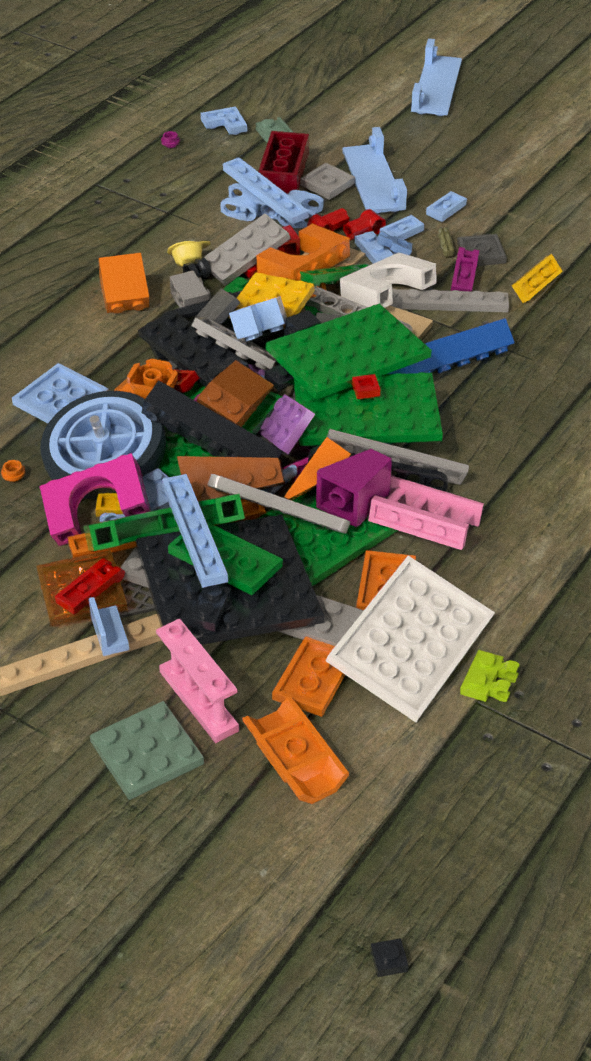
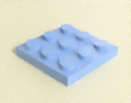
[12,363,109,423]

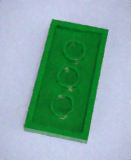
[168,522,283,595]

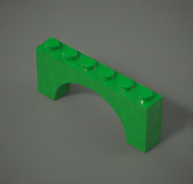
[83,494,245,551]

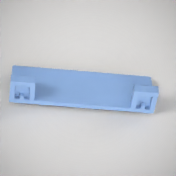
[411,38,462,116]
[342,127,407,214]

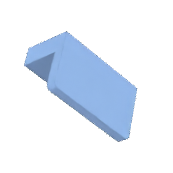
[89,597,129,656]

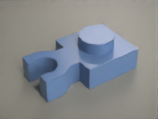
[377,230,412,256]

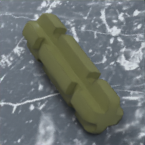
[438,227,455,257]

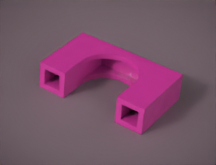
[40,453,151,546]

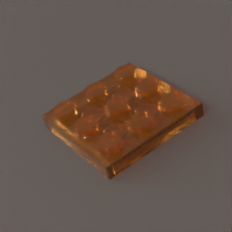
[36,550,128,627]

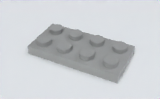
[204,214,291,286]
[192,316,280,371]

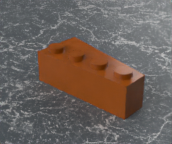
[177,456,286,501]

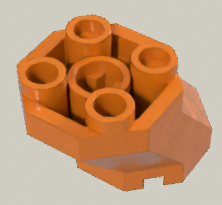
[114,359,178,399]

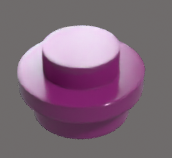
[161,131,180,148]

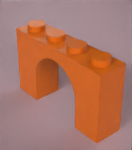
[256,224,350,282]

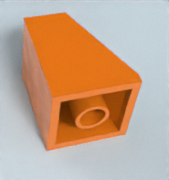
[99,253,149,313]

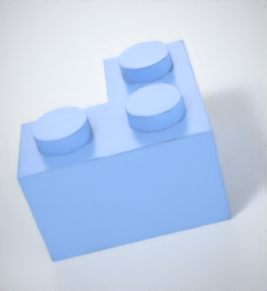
[229,296,287,341]

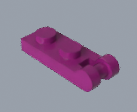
[450,247,480,292]

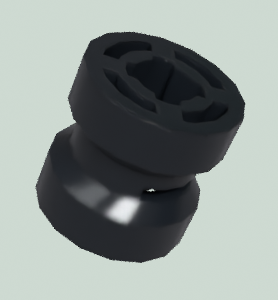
[183,257,211,279]

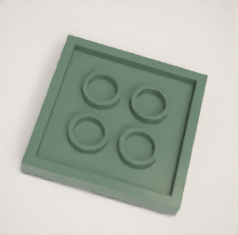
[90,701,204,800]

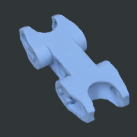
[221,183,324,228]

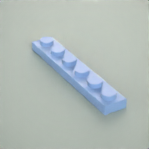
[223,157,309,225]
[162,474,228,588]

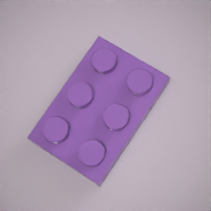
[259,394,315,454]

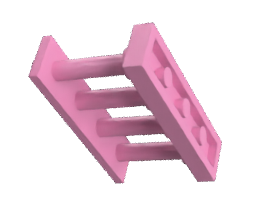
[368,476,484,550]
[156,619,239,744]

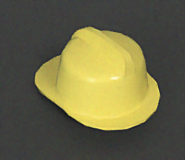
[167,241,211,267]

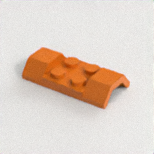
[243,696,349,804]

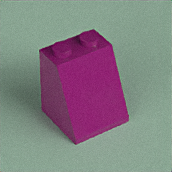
[316,449,392,528]

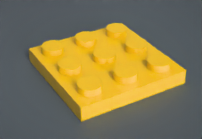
[228,273,315,329]

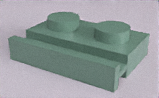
[255,117,293,143]

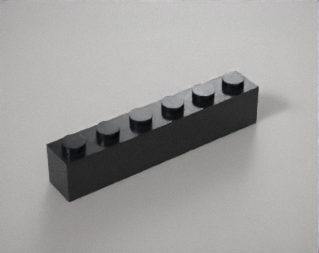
[141,380,283,459]

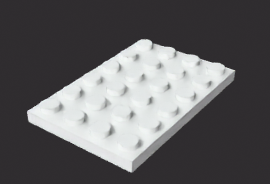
[326,556,495,722]

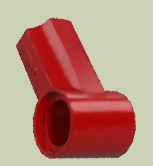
[307,208,350,231]
[343,209,386,241]

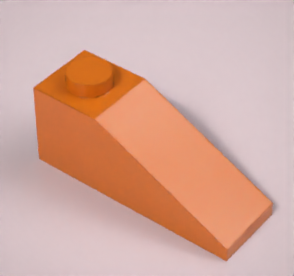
[284,437,351,501]

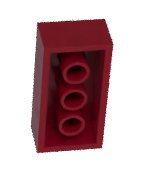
[258,131,309,194]

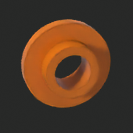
[1,460,26,482]

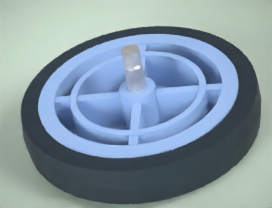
[40,391,166,499]

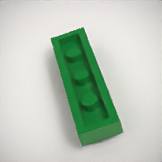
[300,263,369,286]

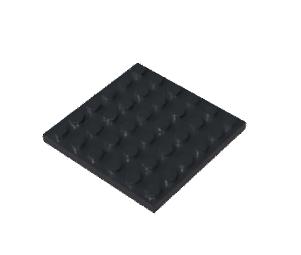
[136,515,325,651]

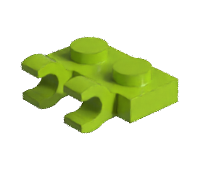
[460,650,519,702]

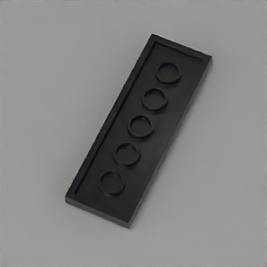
[138,310,249,387]

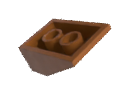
[197,360,274,427]

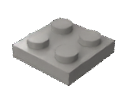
[300,163,355,200]

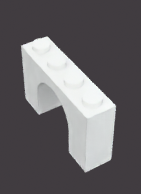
[340,253,436,308]

